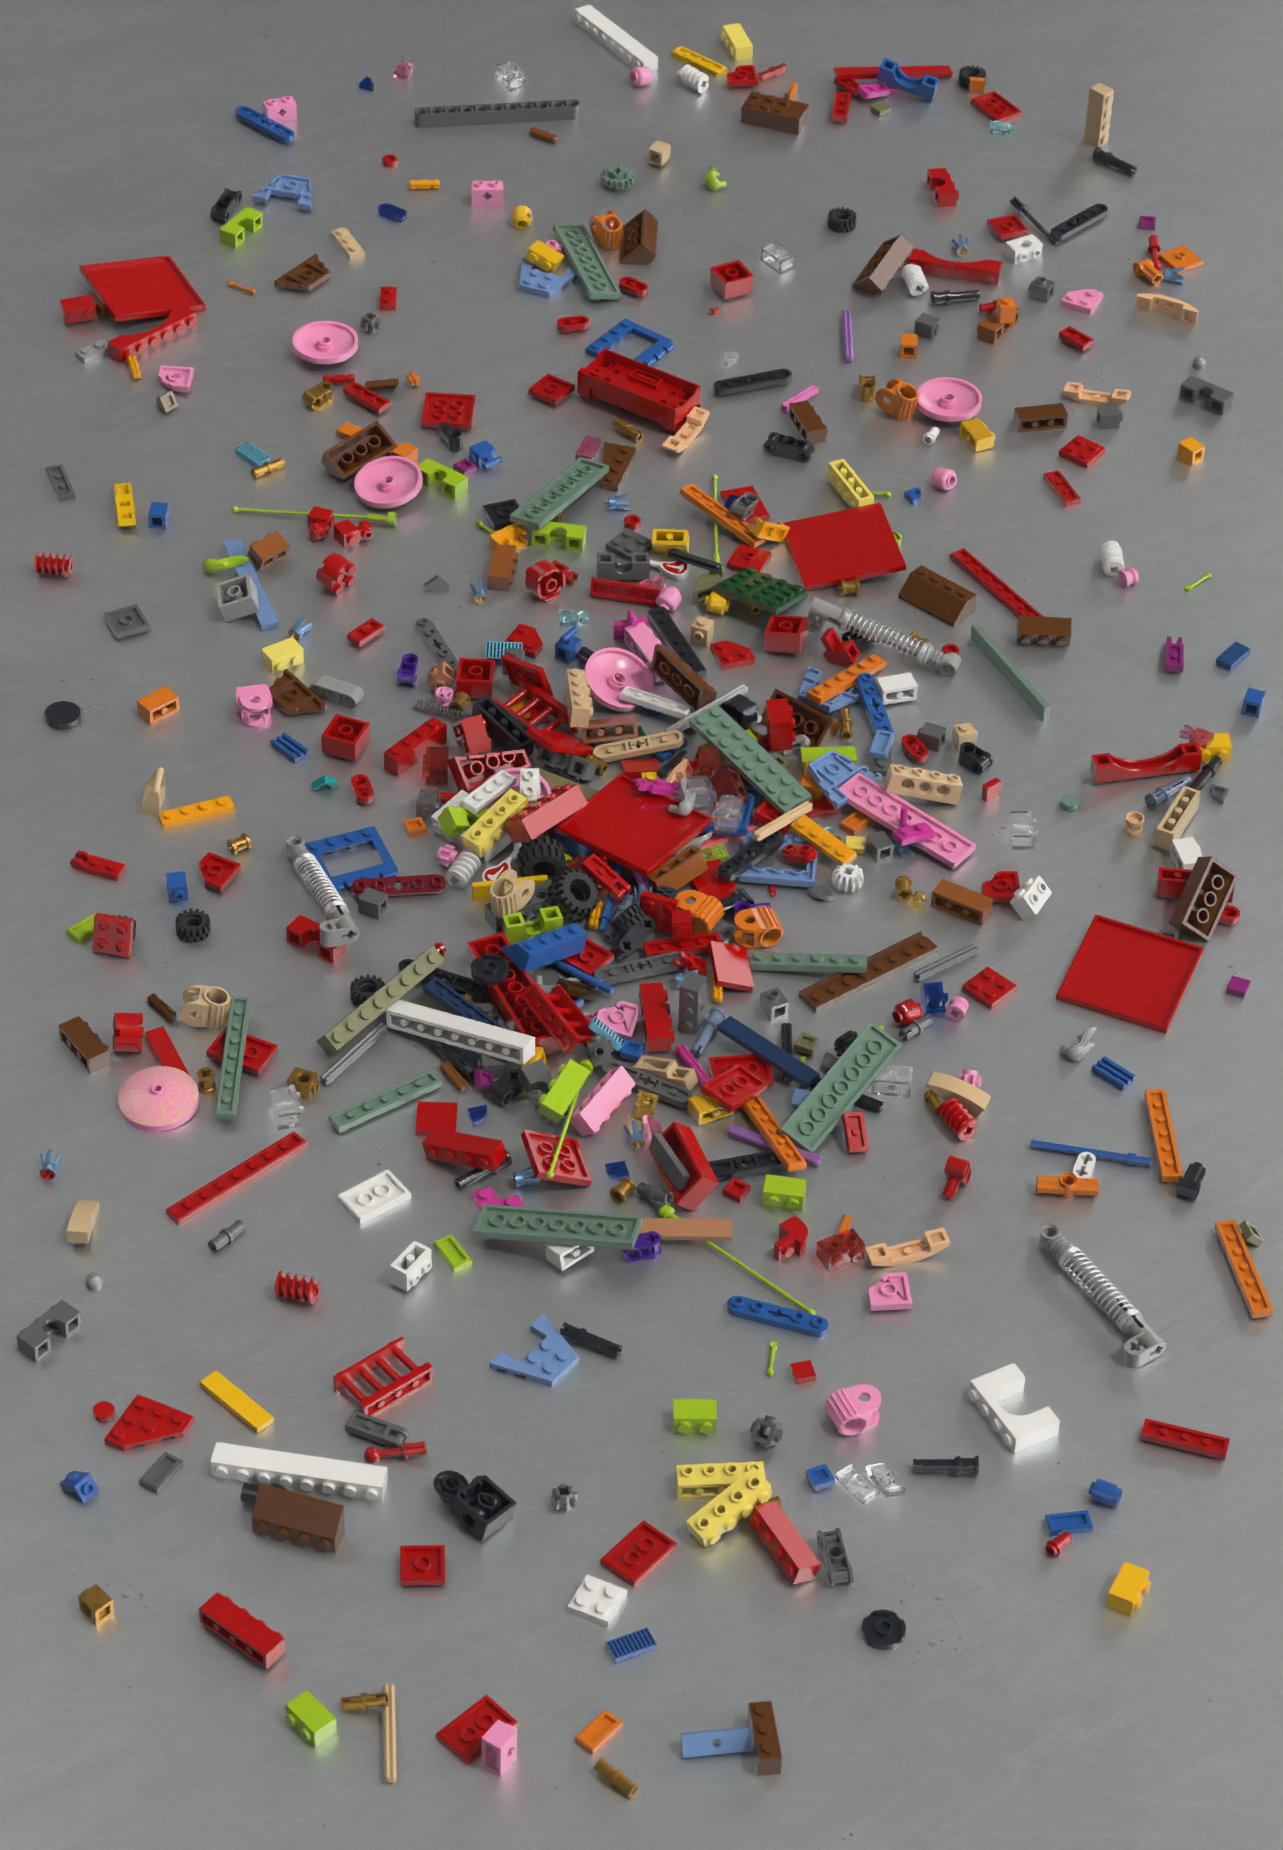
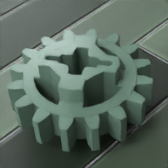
[601,165,635,190]

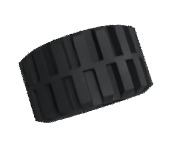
[517,836,567,881]
[547,869,599,922]

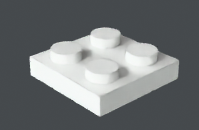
[567,1574,627,1627]

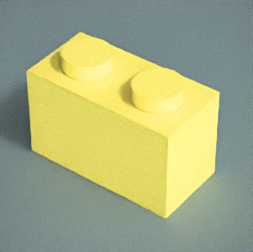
[261,637,304,674]

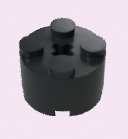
[719,694,758,730]

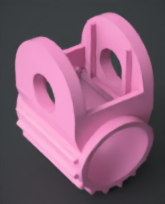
[236,684,273,728]
[824,1384,882,1436]

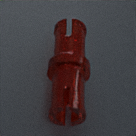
[757,63,788,82]

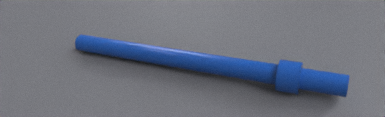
[598,862,622,934]
[551,960,614,995]
[1030,1140,1152,1166]

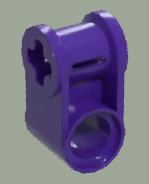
[397,653,418,686]
[622,1231,661,1262]

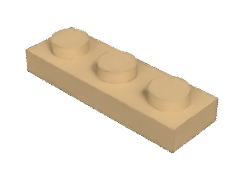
[331,227,365,261]

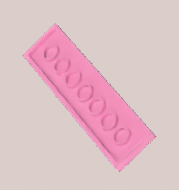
[839,772,977,869]

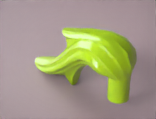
[703,165,727,191]
[203,555,249,574]

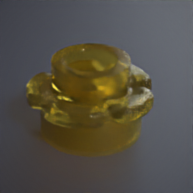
[910,891,928,908]

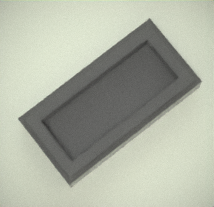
[139,1452,183,1494]

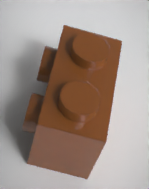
[247,531,290,570]

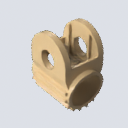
[489,869,535,919]
[180,985,231,1030]

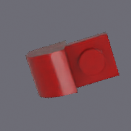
[820,628,860,666]
[773,1215,808,1262]

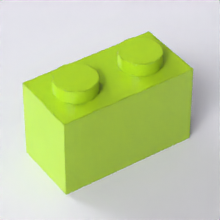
[762,1174,807,1211]
[673,1399,717,1434]
[285,1690,337,1747]

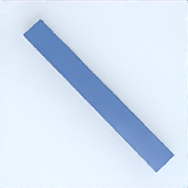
[223,539,279,630]

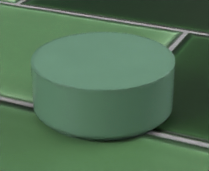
[1060,794,1079,811]

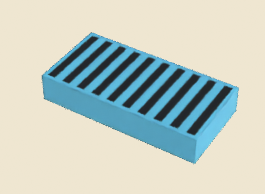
[235,442,271,467]
[485,641,522,661]
[588,1016,625,1052]

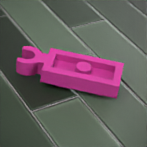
[857,82,897,99]
[636,778,681,798]

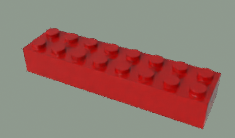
[467,932,563,1055]

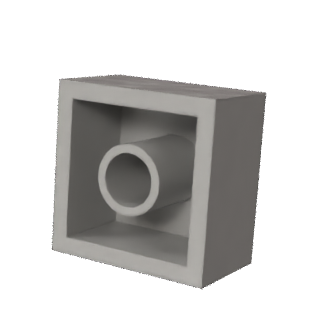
[216,573,259,622]

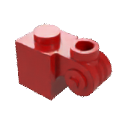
[307,506,335,540]
[333,519,373,549]

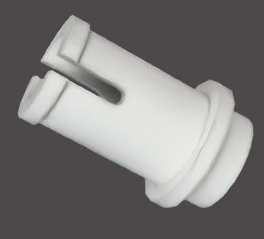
[923,427,940,445]

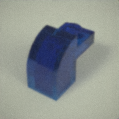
[920,982,949,1014]

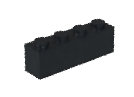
[472,695,535,757]

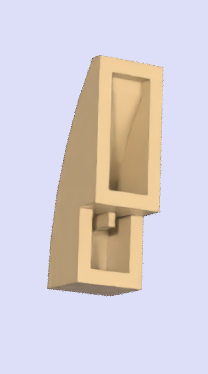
[633,1055,698,1091]
[925,1071,991,1117]
[67,1200,100,1244]

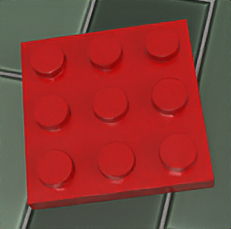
[421,392,476,430]
[521,1130,592,1187]

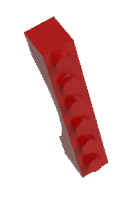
[904,248,1002,285]
[108,304,197,364]
[1090,742,1202,783]

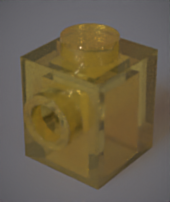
[630,1090,659,1123]

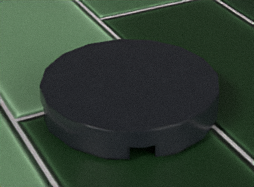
[44,701,81,729]
[471,954,509,985]
[861,1609,906,1650]

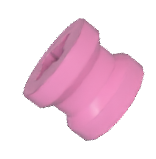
[1118,567,1139,588]
[435,686,453,708]
[946,996,969,1021]

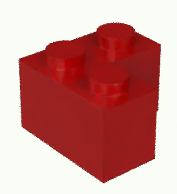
[451,715,492,756]

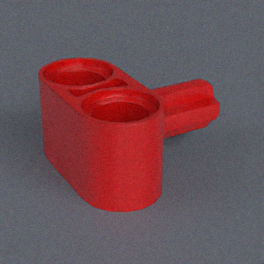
[942,1155,972,1199]

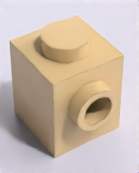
[648,141,671,167]
[690,616,714,647]
[951,722,978,753]

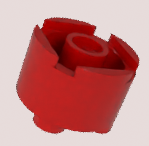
[316,553,356,595]
[525,560,566,601]
[113,1012,144,1053]

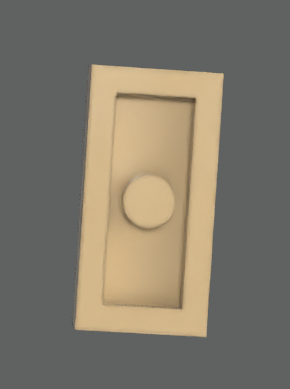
[141,767,165,814]

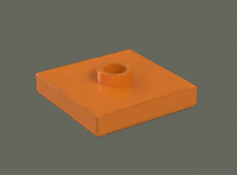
[1158,245,1203,274]

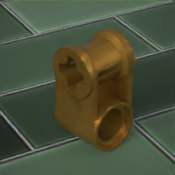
[859,374,876,402]
[302,381,334,410]

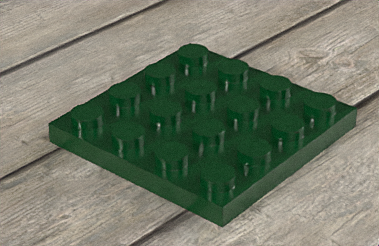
[714,567,808,615]

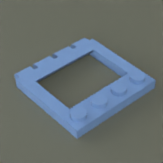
[739,831,818,888]

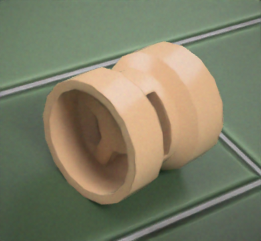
[1124,811,1145,838]

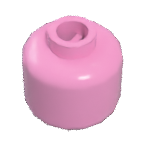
[629,67,652,87]
[931,467,957,491]
[656,586,682,613]

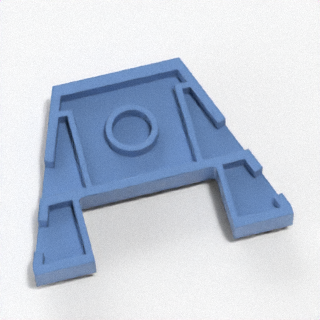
[252,173,311,211]
[519,257,578,298]
[798,666,861,713]
[807,750,883,810]
[490,1314,579,1387]

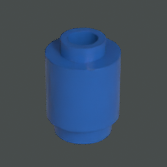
[1089,1479,1123,1506]

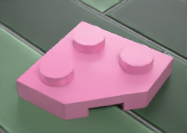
[1061,289,1103,314]
[158,365,194,393]
[597,1001,642,1040]
[868,1272,913,1311]

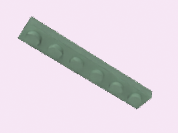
[750,952,868,973]
[329,1069,442,1133]

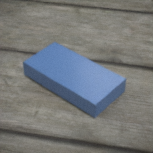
[868,729,895,760]

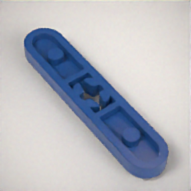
[236,106,295,144]
[856,673,893,736]
[727,1296,829,1338]

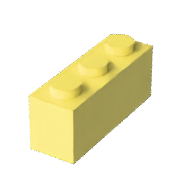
[720,23,753,61]

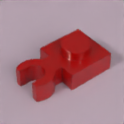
[551,560,579,586]

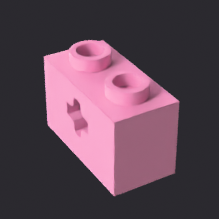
[262,96,297,123]
[472,180,503,206]
[482,1720,517,1777]

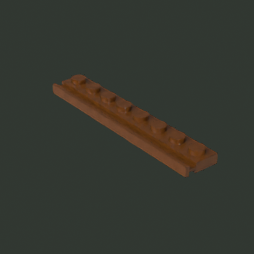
[799,931,938,1013]

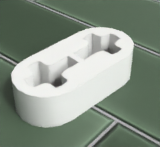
[1072,1152,1096,1178]

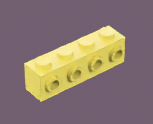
[826,459,874,509]
[462,788,529,858]
[676,1461,765,1500]
[686,1467,772,1548]

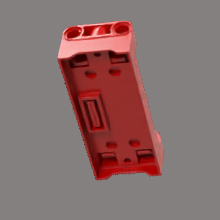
[577,348,701,433]

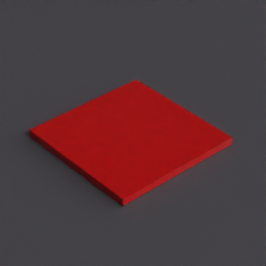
[79,255,206,321]
[783,502,906,591]
[555,774,712,877]
[1056,914,1205,1034]

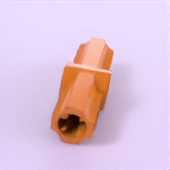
[1036,1172,1099,1199]

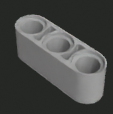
[309,674,364,709]

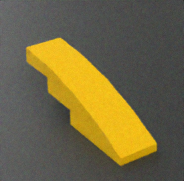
[114,483,136,527]

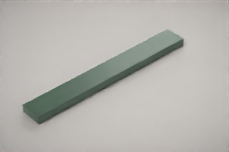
[970,624,1050,721]
[215,997,251,1120]

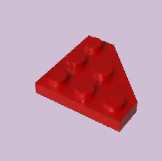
[104,1394,194,1451]

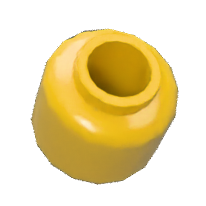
[511,205,532,229]
[704,591,731,616]

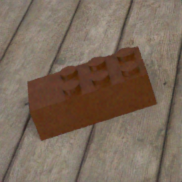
[741,92,809,135]

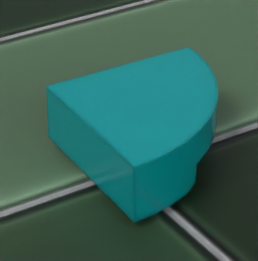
[311,775,338,790]

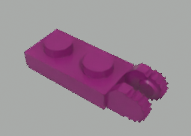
[1165,636,1184,672]

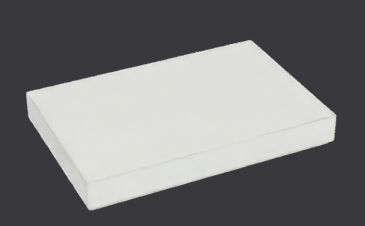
[337,1169,411,1225]

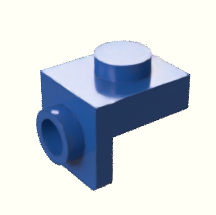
[59,1471,99,1503]

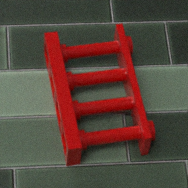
[493,677,572,746]
[521,982,597,1053]
[333,1336,433,1416]

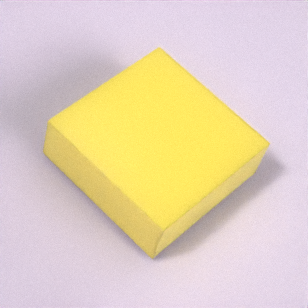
[846,836,865,854]

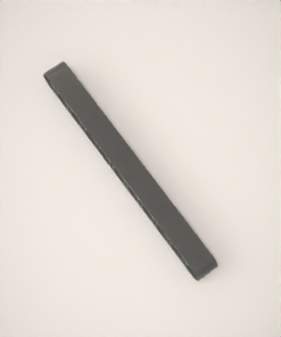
[414,99,580,128]

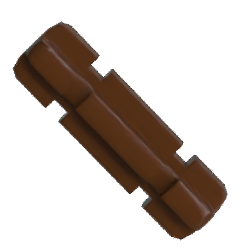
[147,993,177,1022]

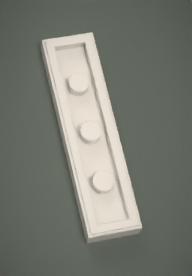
[619,686,693,719]
[459,770,517,814]

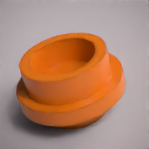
[406,371,420,387]

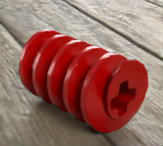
[34,552,73,577]
[936,1098,977,1141]
[274,1271,321,1305]

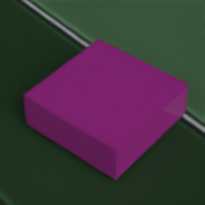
[1139,216,1156,230]
[453,458,477,476]
[1226,975,1251,998]
[473,1068,494,1092]

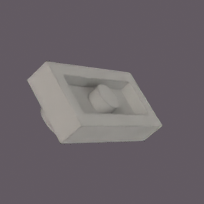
[75,340,108,364]

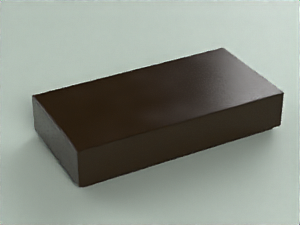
[556,978,598,1001]

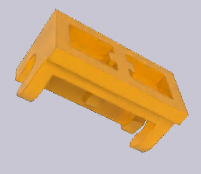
[747,517,790,542]
[489,523,528,552]

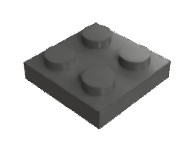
[606,528,653,561]
[103,604,150,639]

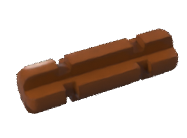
[530,127,558,143]
[440,1061,468,1092]

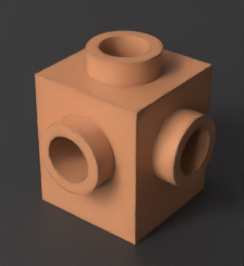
[427,661,456,690]

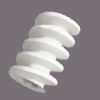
[676,65,709,93]
[902,264,929,296]
[1100,540,1125,577]
[444,848,481,888]

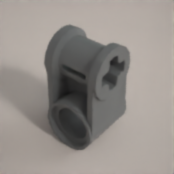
[729,493,759,521]

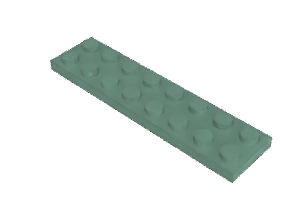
[553,224,621,300]
[510,457,609,530]
[689,704,812,815]
[779,1021,903,1153]
[472,1204,643,1250]

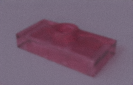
[575,436,602,461]
[642,1114,663,1145]

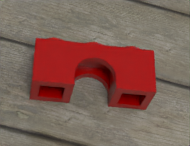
[926,168,959,208]
[286,915,347,964]

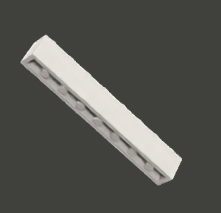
[574,4,658,72]
[386,999,535,1065]
[210,1442,388,1501]

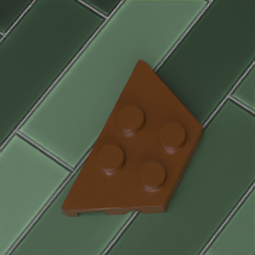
[274,254,330,291]
[269,669,327,715]

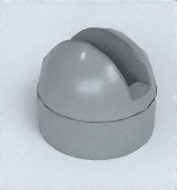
[1192,356,1206,370]
[86,1272,103,1291]

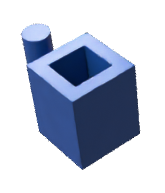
[468,440,502,470]
[555,626,582,664]

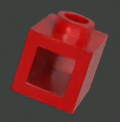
[672,910,692,940]

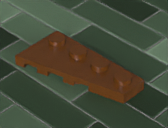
[601,442,636,492]

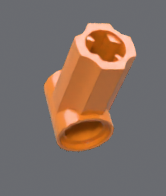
[1133,258,1163,285]

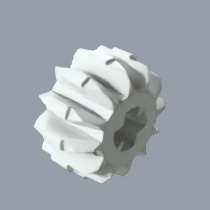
[832,863,864,893]

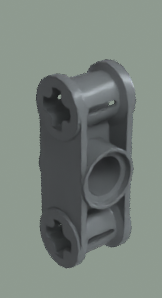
[816,1528,853,1586]

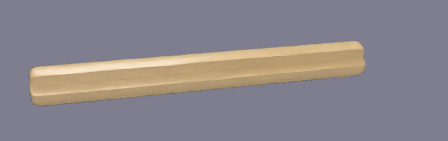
[752,801,813,842]
[382,1684,397,1783]

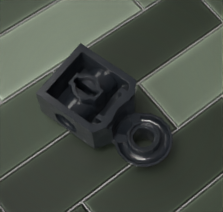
[433,1470,517,1541]

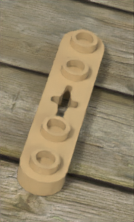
[593,730,683,763]

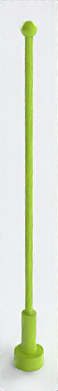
[710,474,724,577]
[232,506,396,526]
[546,1059,594,1179]
[658,1204,815,1315]

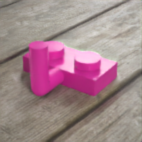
[612,609,648,639]
[892,806,935,846]

